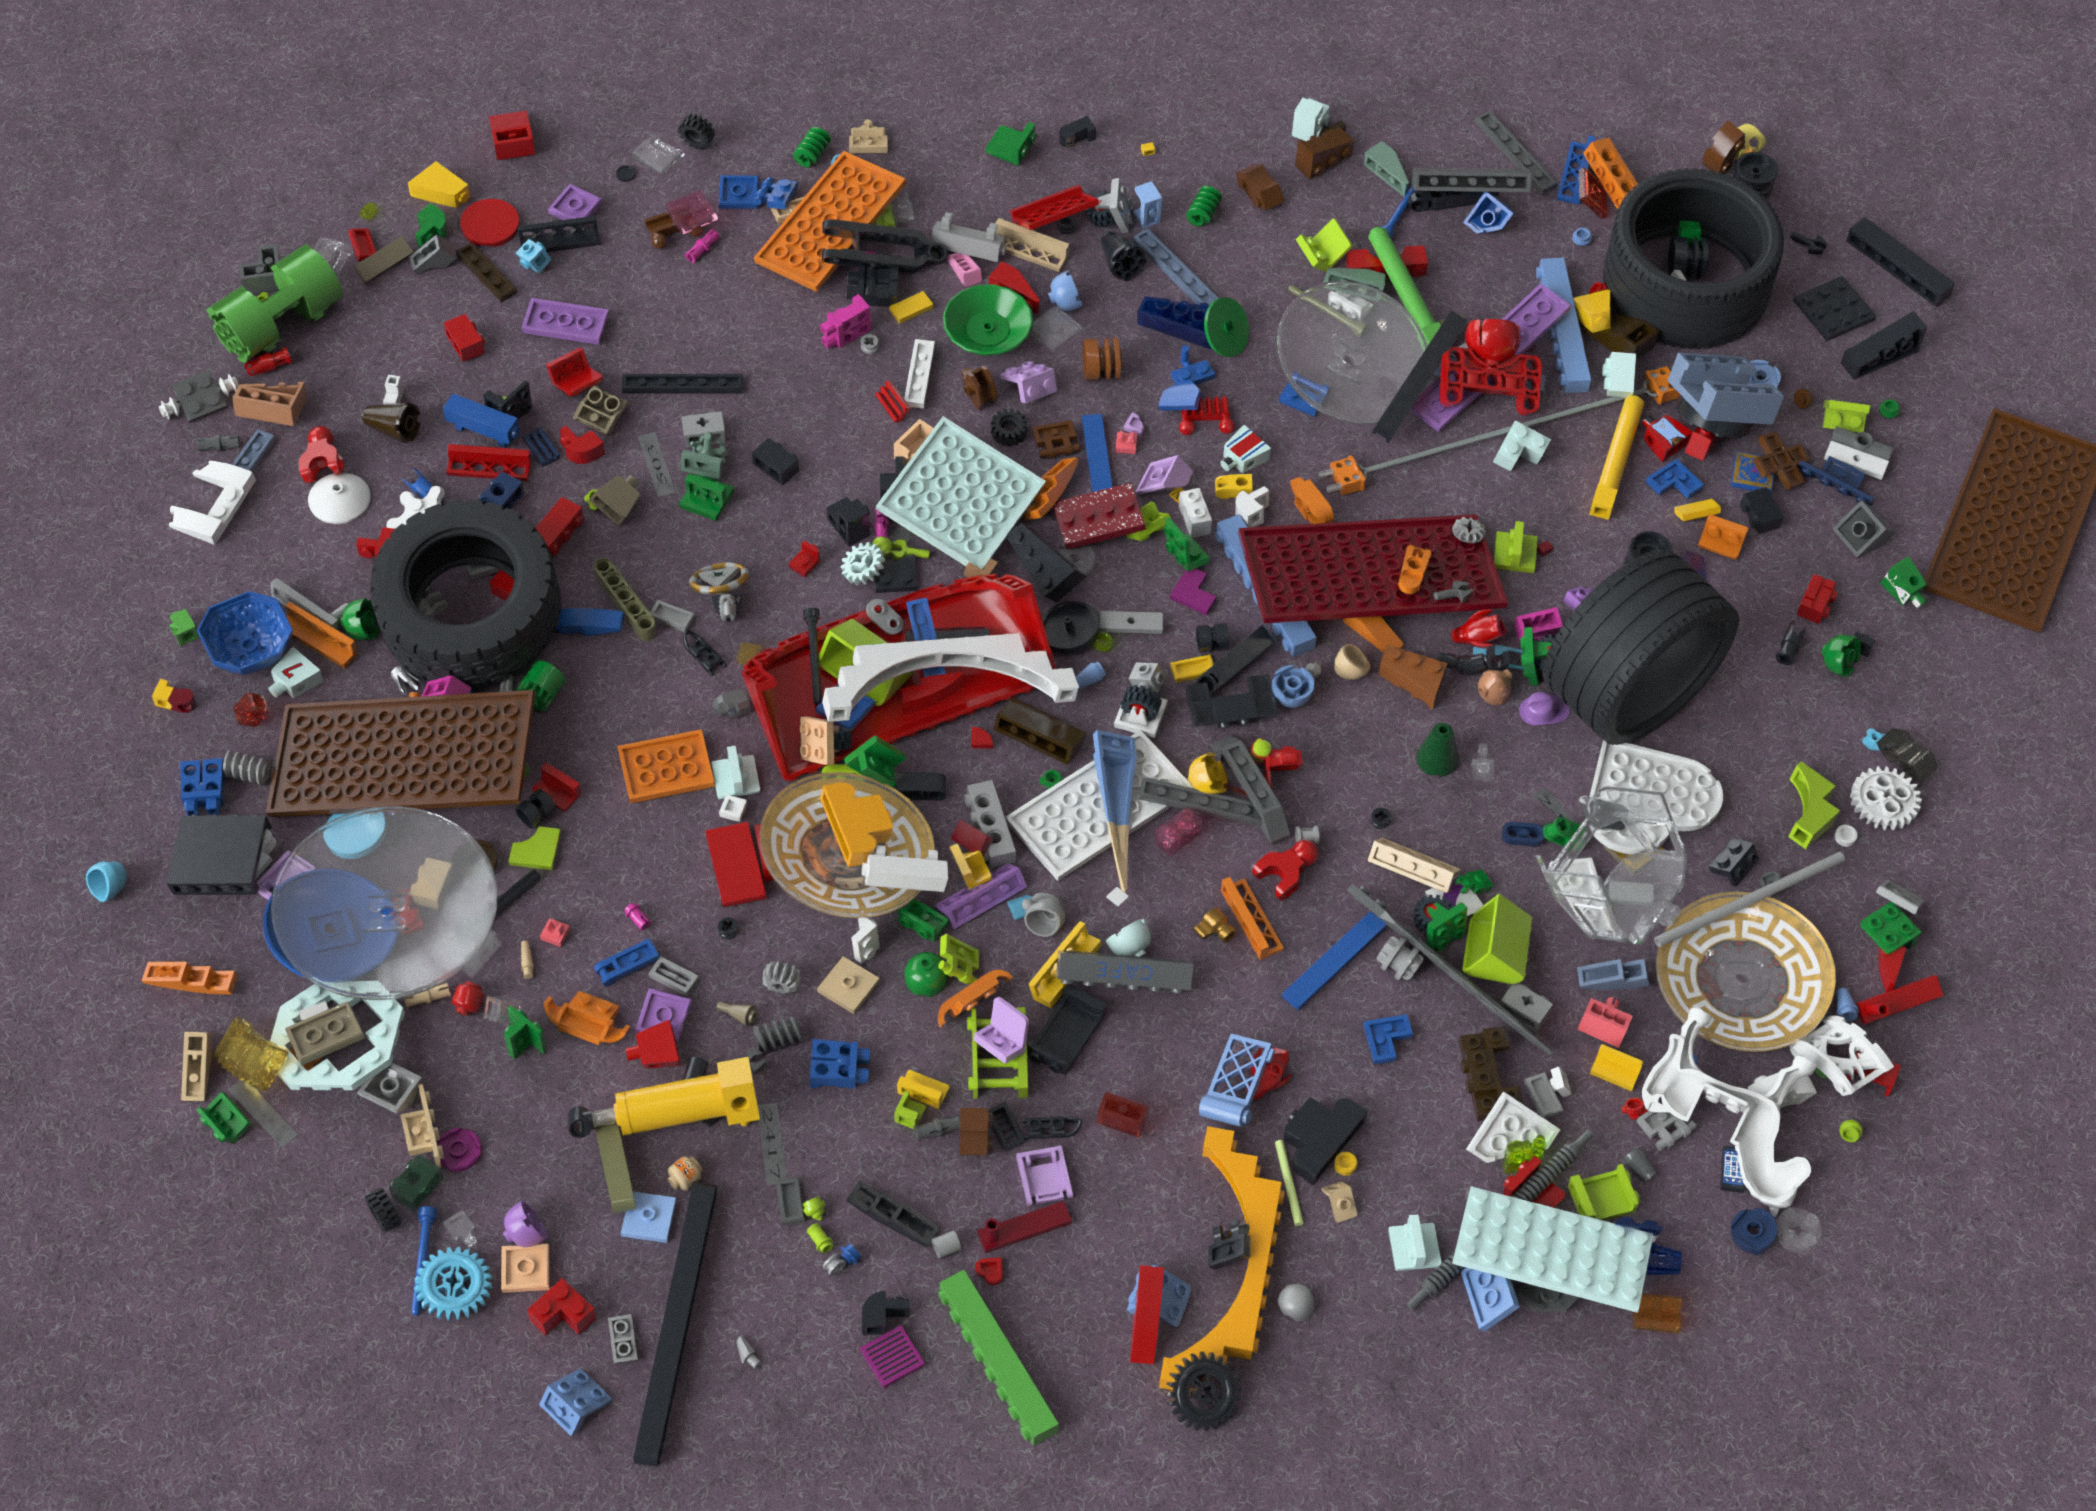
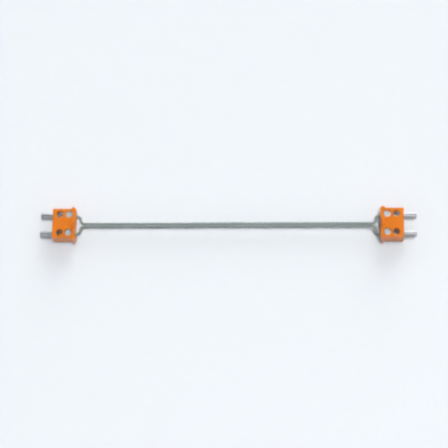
[1318,366,1680,495]

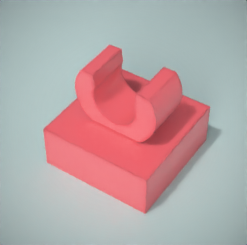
[1115,431,1137,454]
[540,918,570,947]

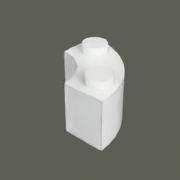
[1748,1073,1817,1108]

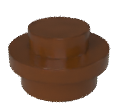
[1794,388,1813,409]

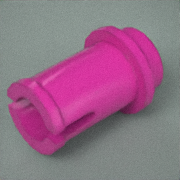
[624,902,652,931]

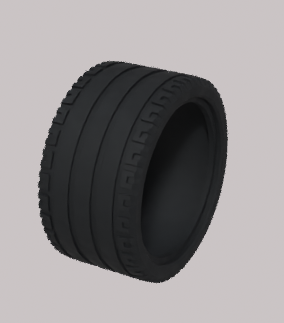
[1603,168,1784,349]
[1542,549,1739,745]

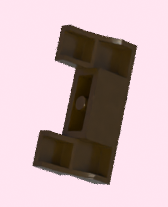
[1459,1026,1524,1121]

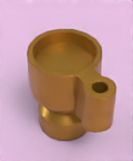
[1193,907,1236,943]

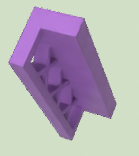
[936,863,1027,929]

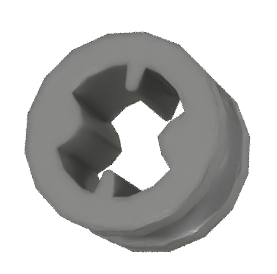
[861,334,879,354]
[823,1253,846,1277]

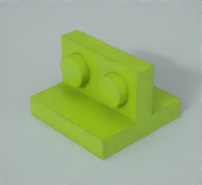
[1822,400,1870,432]
[1494,521,1538,573]

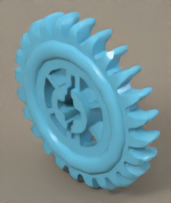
[414,1247,493,1321]

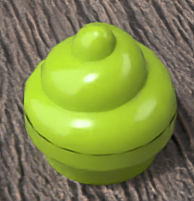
[872,536,892,557]
[1839,1119,1863,1142]
[803,1196,826,1221]

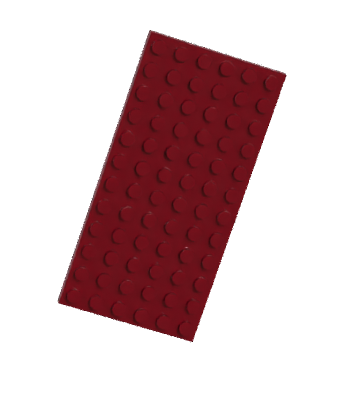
[1238,514,1508,624]

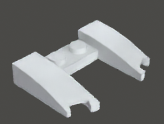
[169,461,256,545]

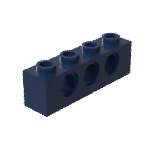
[478,472,524,509]

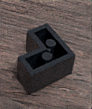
[826,497,871,547]

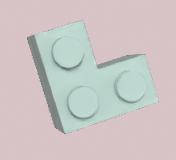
[1292,98,1331,141]
[1602,352,1636,398]
[1493,421,1551,471]

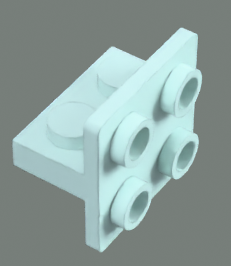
[711,746,760,799]
[1388,1214,1441,1271]

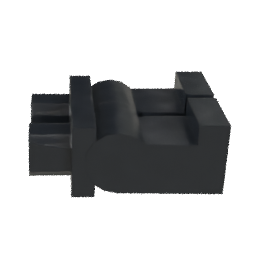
[847,266,899,307]

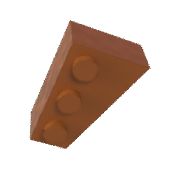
[1378,645,1447,710]

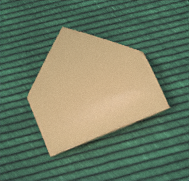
[849,119,888,154]

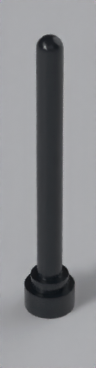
[803,608,822,705]

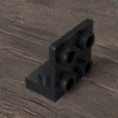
[483,380,532,419]

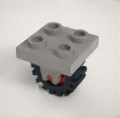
[1085,178,1133,233]

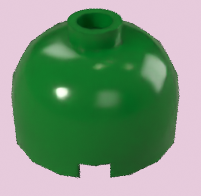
[341,598,380,640]
[1822,634,1861,677]
[904,952,948,997]

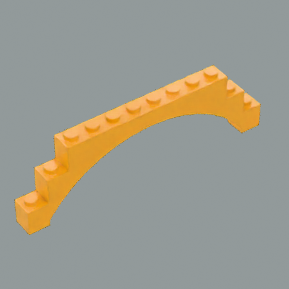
[1159,1126,1285,1390]

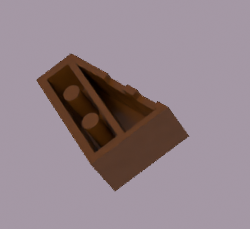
[1295,127,1354,179]

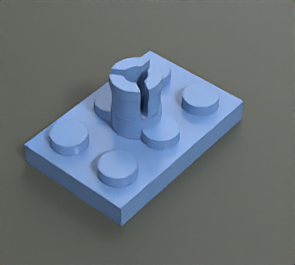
[1461,1268,1520,1331]

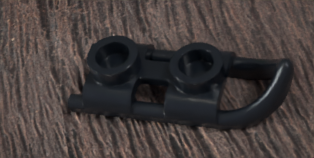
[683,628,727,676]
[1023,1116,1082,1139]

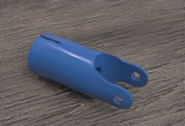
[403,468,443,502]

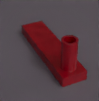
[977,1201,1072,1254]

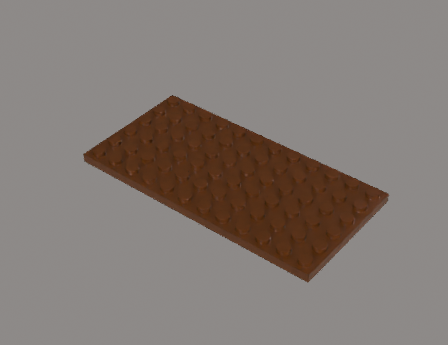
[1923,408,2096,633]
[266,690,535,817]

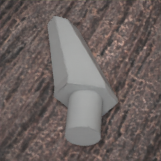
[736,1335,761,1369]

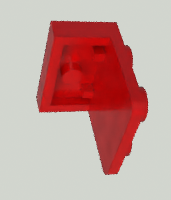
[545,347,603,396]
[1503,1156,1565,1208]

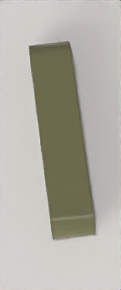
[593,558,656,641]
[595,1123,636,1214]

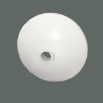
[308,473,371,524]

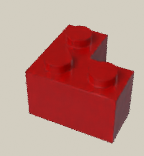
[527,1278,596,1336]

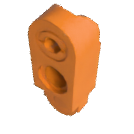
[1290,477,1334,524]
[1398,545,1431,594]

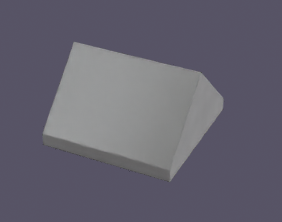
[357,1063,422,1114]

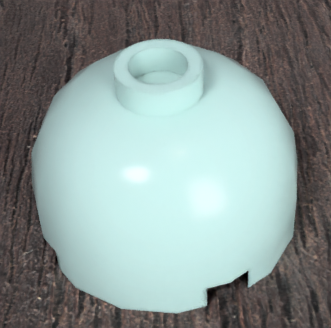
[1106,919,1151,957]

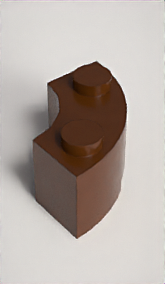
[1702,120,1745,174]
[1236,164,1285,210]

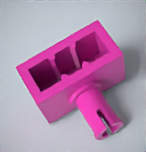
[1513,607,1563,643]

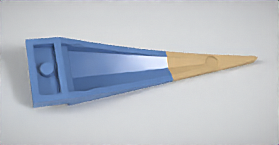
[1093,730,1137,893]

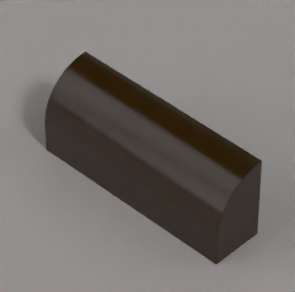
[993,697,1087,765]

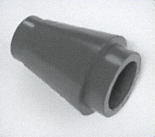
[1623,1147,1656,1182]

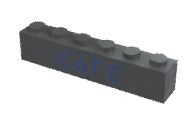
[1056,950,1193,993]

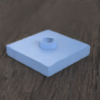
[621,1192,676,1243]

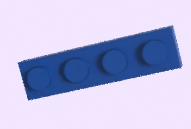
[906,597,945,677]

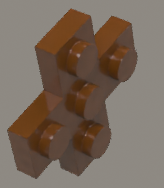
[1753,431,1810,490]

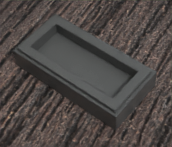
[776,1178,805,1226]

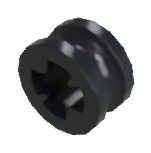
[1371,808,1391,829]
[718,917,738,939]

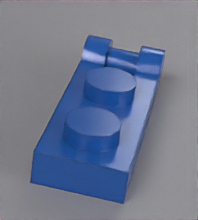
[594,938,659,987]

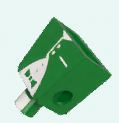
[1880,557,1927,609]

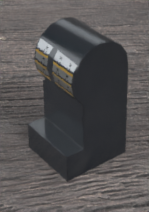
[1059,116,1096,148]

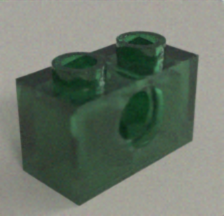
[389,1154,443,1212]

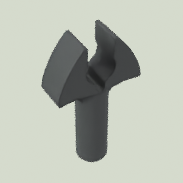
[1433,581,1473,603]
[745,1050,766,1075]

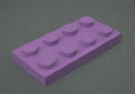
[521,298,609,345]

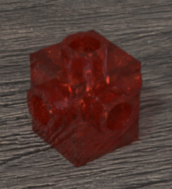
[233,692,270,727]

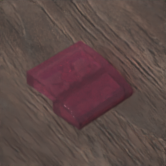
[665,190,718,234]

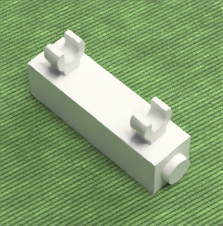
[861,845,948,892]

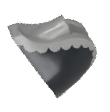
[712,594,743,622]

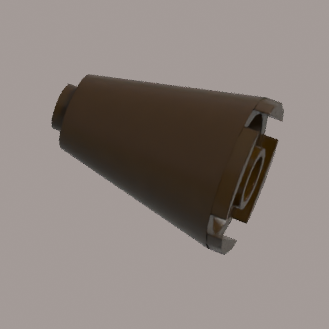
[362,403,421,443]

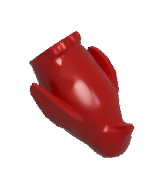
[1451,609,1506,649]
[1246,1047,1291,1100]

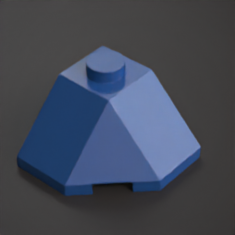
[1463,192,1515,234]

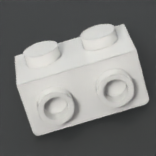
[852,913,880,964]

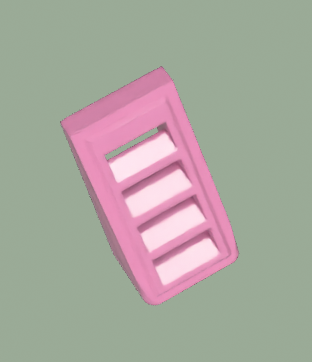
[947,253,982,287]

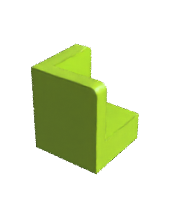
[894,1090,926,1129]

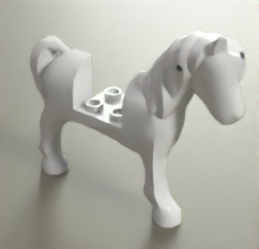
[1642,1008,1817,1217]

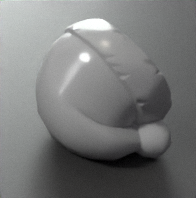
[1022,892,1066,937]

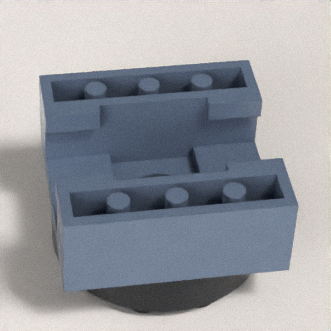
[1667,352,1784,439]

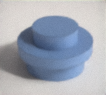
[1572,228,1592,246]

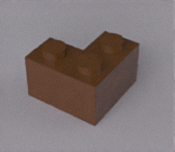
[960,1108,993,1156]

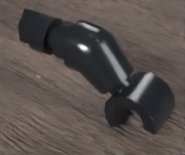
[1436,644,1510,676]

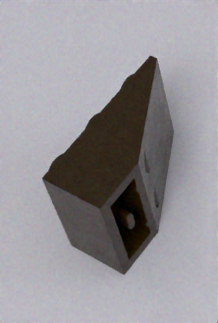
[1584,314,1660,360]

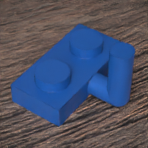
[1170,345,1215,385]

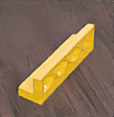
[1029,921,1102,1008]

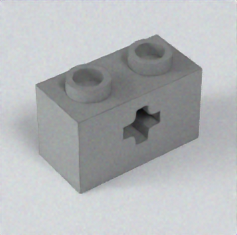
[681,411,726,448]
[1500,983,1553,1033]

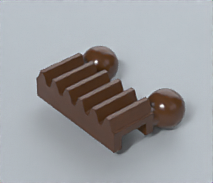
[645,205,703,249]

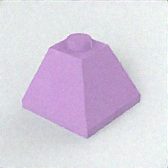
[1135,455,1193,495]

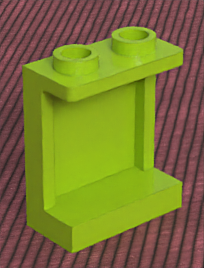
[1568,1164,1640,1221]

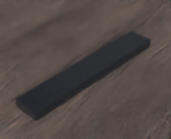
[622,374,743,394]

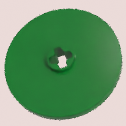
[1204,297,1249,357]

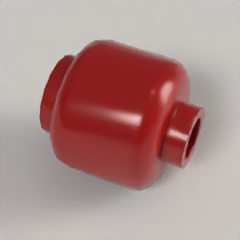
[451,981,485,1016]

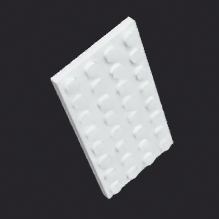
[1005,730,1193,881]

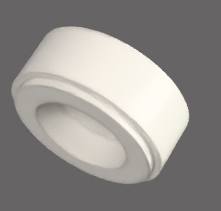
[1835,825,1858,847]

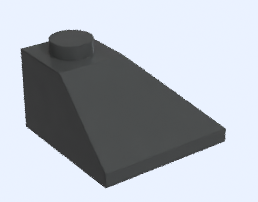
[1832,500,1896,558]

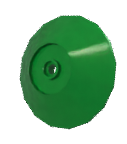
[943,284,1033,356]

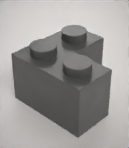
[239,244,281,294]

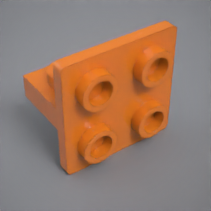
[1698,514,1749,560]

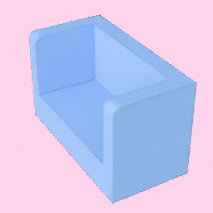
[1133,181,1162,229]

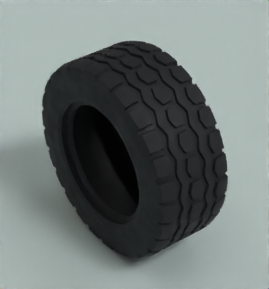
[370,500,561,688]

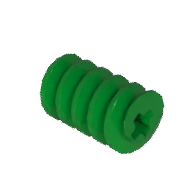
[793,127,831,168]
[1186,185,1222,227]

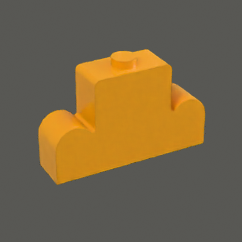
[820,782,893,867]

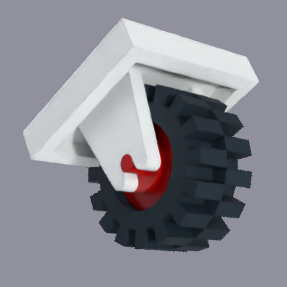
[1114,685,1168,738]

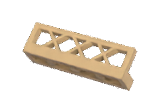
[996,218,1069,272]
[1368,838,1461,893]

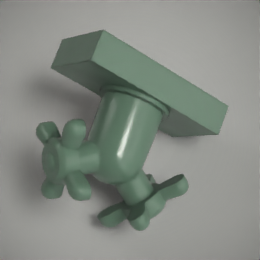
[681,431,726,479]

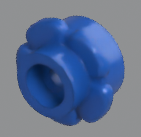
[840,1244,861,1265]

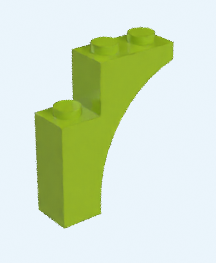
[1788,761,1840,849]

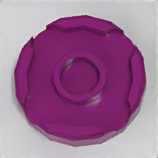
[437,1128,482,1172]

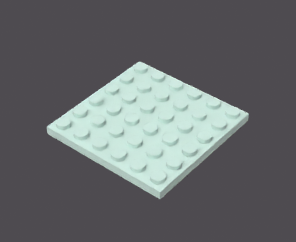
[876,416,1046,570]

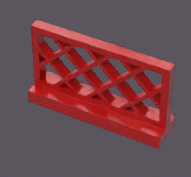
[1009,185,1099,230]

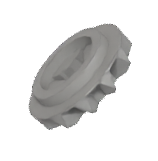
[1453,517,1486,543]

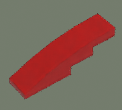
[1130,1265,1164,1365]

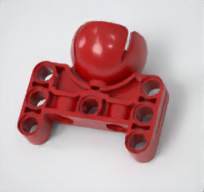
[1439,319,1542,416]

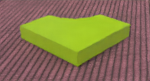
[509,826,561,870]

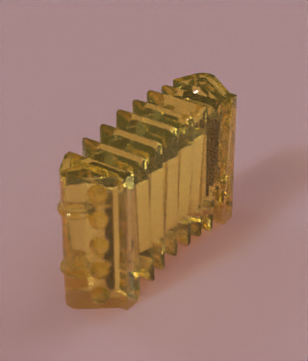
[212,1016,289,1092]

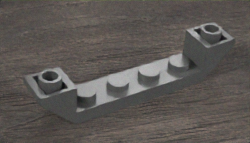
[1210,736,1290,844]

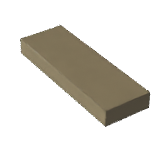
[353,236,413,283]

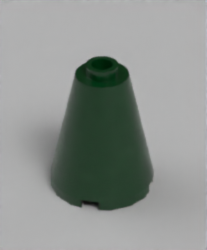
[1416,723,1459,777]

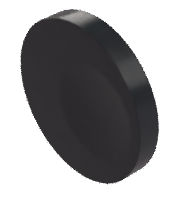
[1042,601,1100,654]

